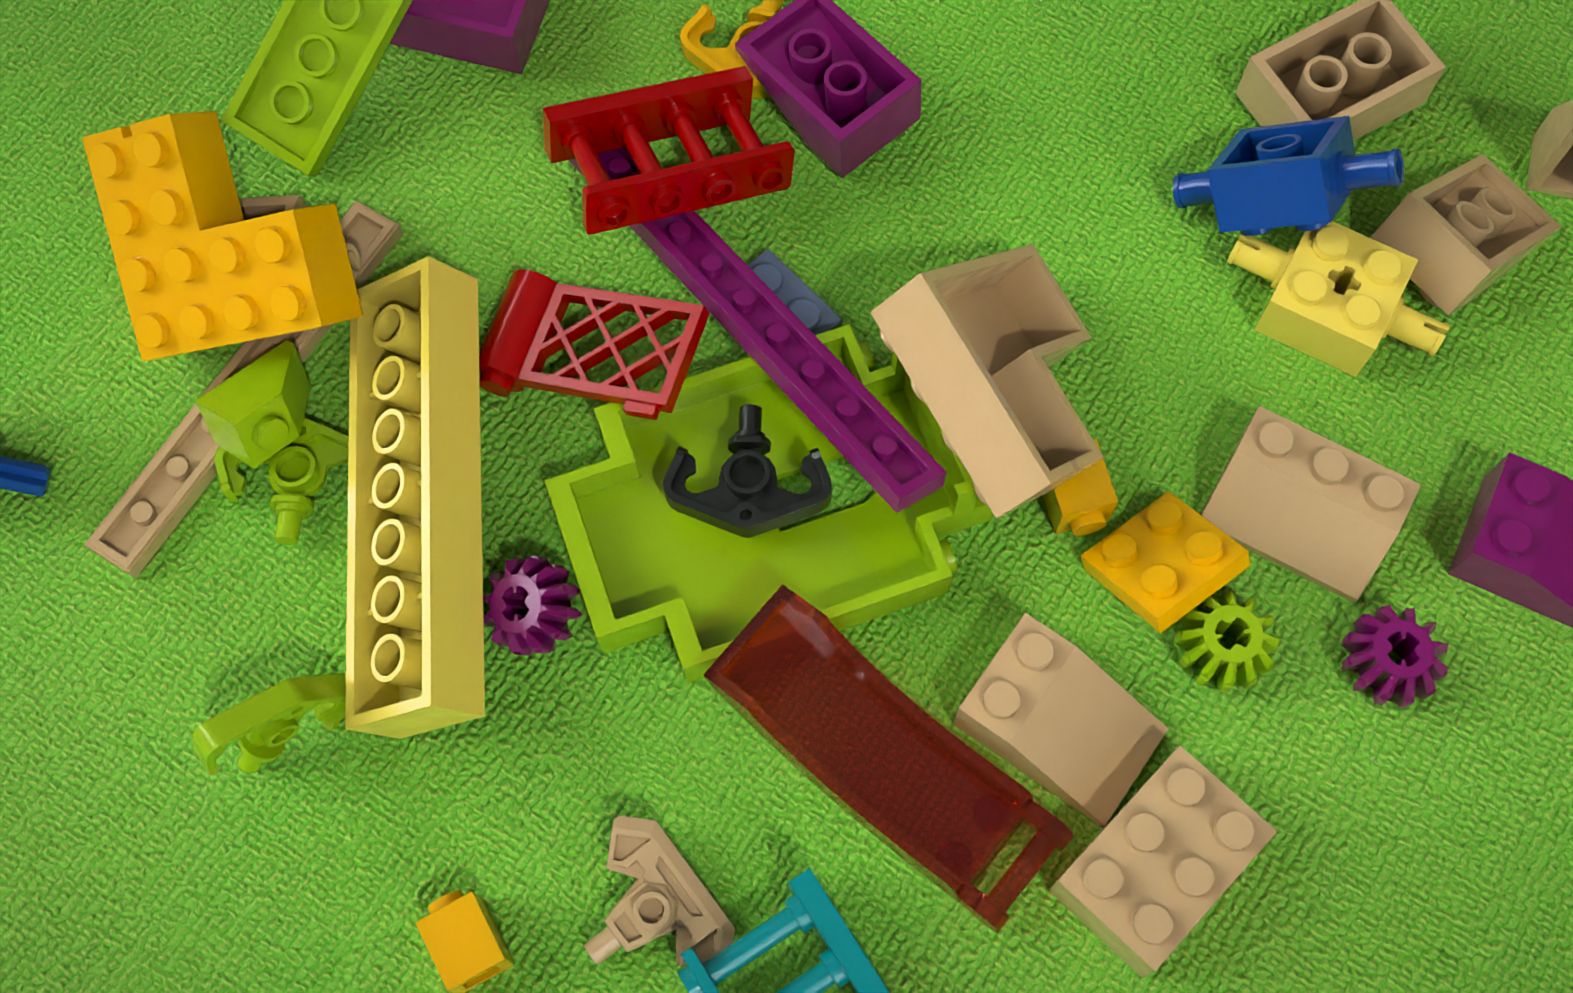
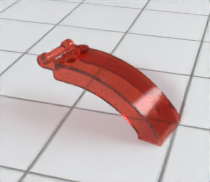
[703,584,1074,933]

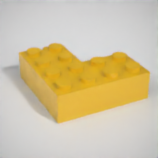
[82,111,363,362]

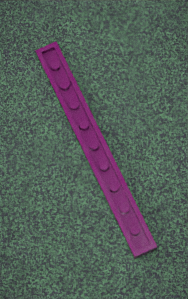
[568,147,947,513]

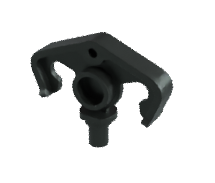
[663,404,832,538]

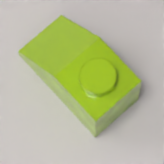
[195,340,311,469]

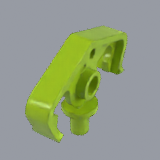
[214,418,349,545]
[192,673,346,776]

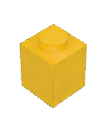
[1042,439,1119,536]
[415,890,515,993]

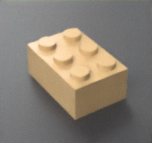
[1235,0,1446,141]
[1048,745,1277,978]

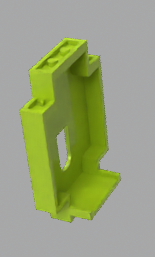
[544,324,993,684]

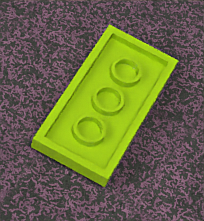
[221,0,413,177]

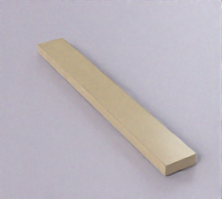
[84,200,403,579]

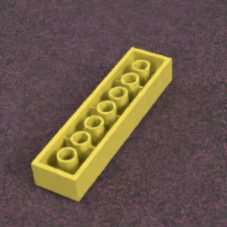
[345,256,485,739]

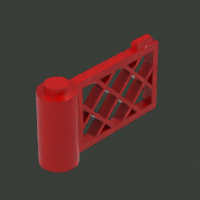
[479,269,710,420]

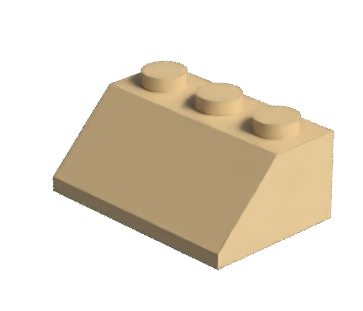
[1201,406,1421,603]

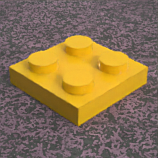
[1080,491,1251,634]

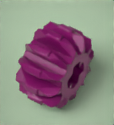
[483,555,582,656]
[1341,605,1449,708]

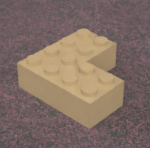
[870,244,1104,519]

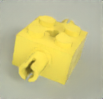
[1227,221,1450,377]

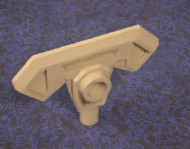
[583,815,735,966]

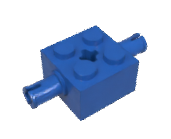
[1173,116,1404,236]

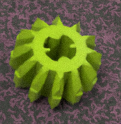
[1174,590,1280,693]

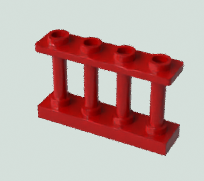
[543,66,795,235]

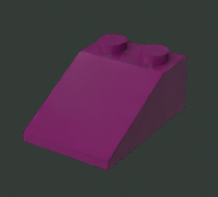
[735,0,922,178]
[1448,452,1573,628]

